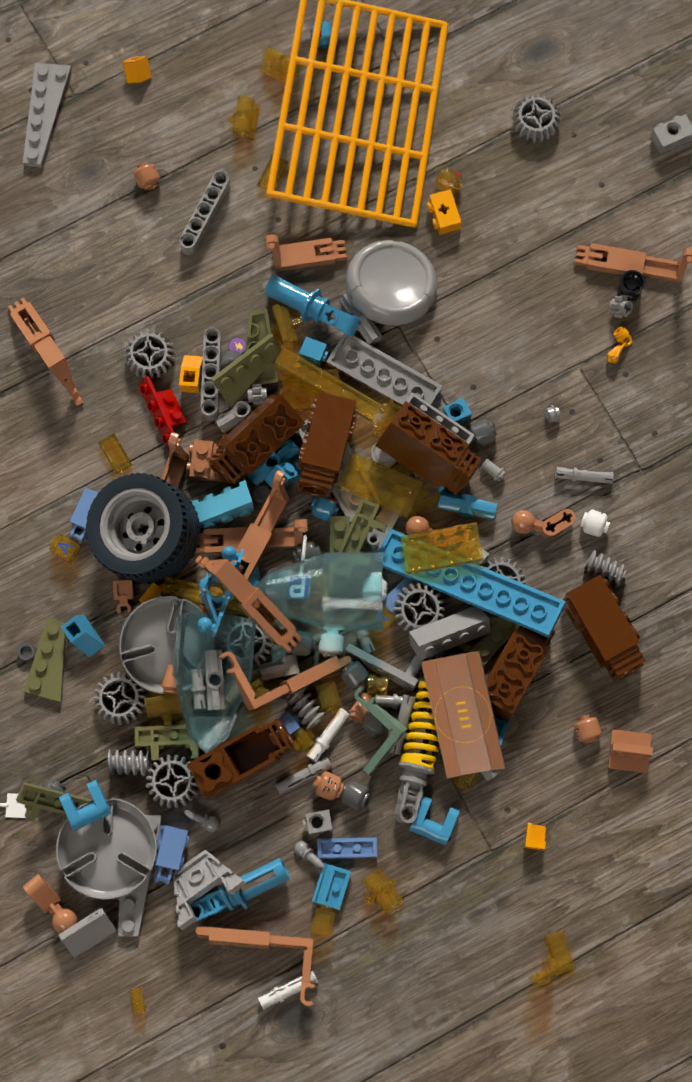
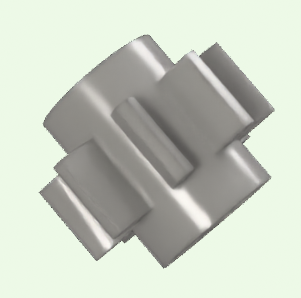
[609,294,633,319]
[248,384,267,408]

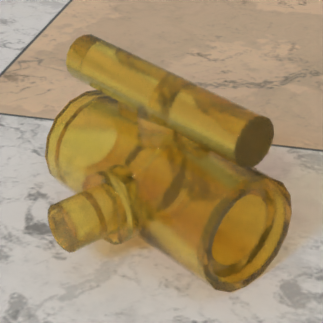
[260,46,301,84]
[228,95,260,140]
[271,304,304,348]
[144,693,187,725]
[362,868,404,914]

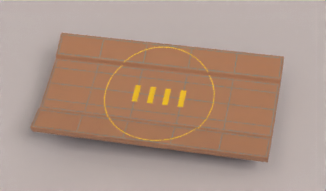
[421,651,505,778]

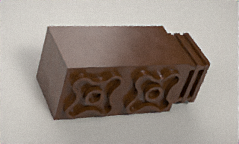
[297,392,359,498]
[206,394,305,484]
[375,401,481,495]
[563,575,646,681]
[486,626,555,723]
[187,719,296,801]

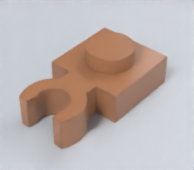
[113,580,134,614]

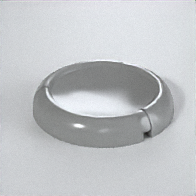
[345,240,437,325]
[119,596,215,694]
[56,798,157,899]

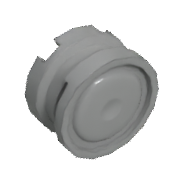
[371,442,396,469]

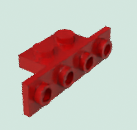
[139,376,187,451]

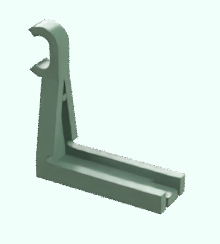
[355,686,407,775]

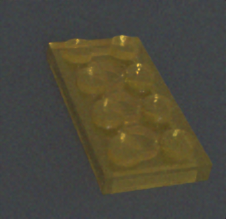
[338,453,423,518]
[400,522,484,575]

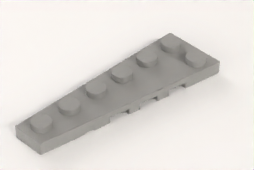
[23,63,71,167]
[118,815,162,937]

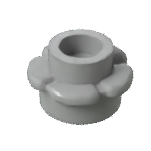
[545,405,561,423]

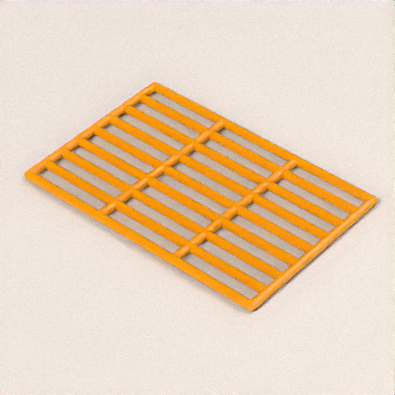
[266,0,449,228]

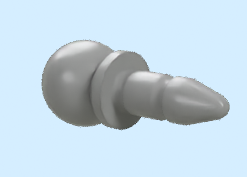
[184,810,220,832]
[294,841,324,868]

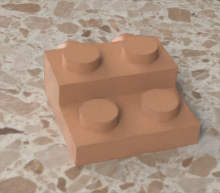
[186,439,226,484]

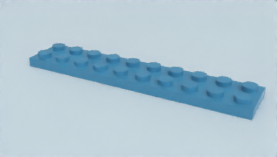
[374,529,566,638]

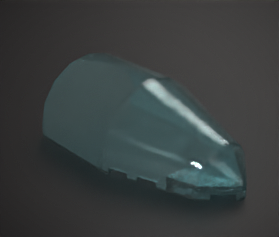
[255,552,385,631]
[172,613,256,753]

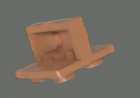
[608,729,653,773]

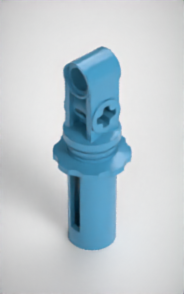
[265,275,361,336]
[190,858,290,922]

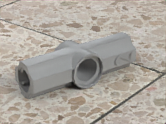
[339,293,382,345]
[204,650,225,711]

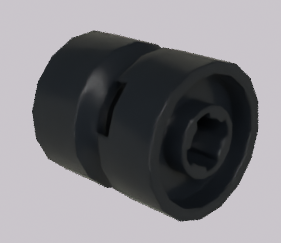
[617,270,645,302]

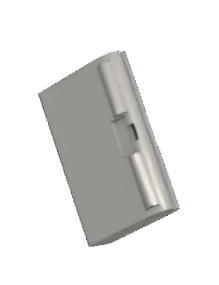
[59,907,117,958]

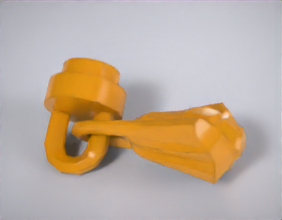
[606,327,632,364]

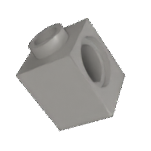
[302,810,333,836]

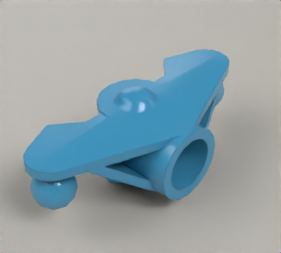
[197,546,244,638]

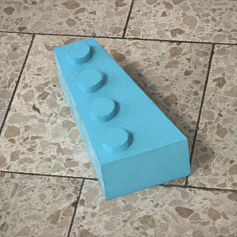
[192,480,254,529]

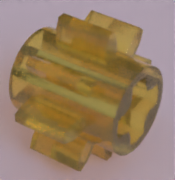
[291,728,315,752]

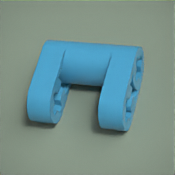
[59,780,112,831]
[409,796,460,846]

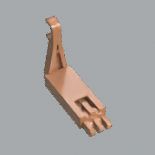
[265,235,347,272]

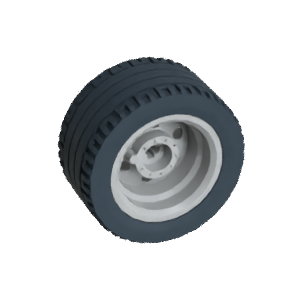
[86,473,200,584]

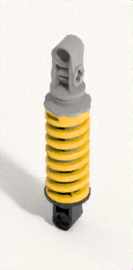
[394,652,452,823]

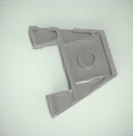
[173,850,246,930]

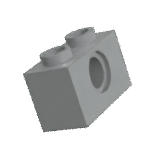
[651,114,692,155]

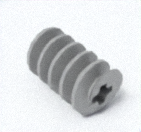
[584,550,627,588]
[284,687,325,731]
[108,749,150,776]

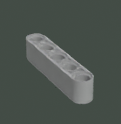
[180,171,230,255]
[201,328,222,421]

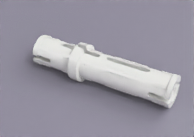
[306,708,350,763]
[258,971,318,1010]

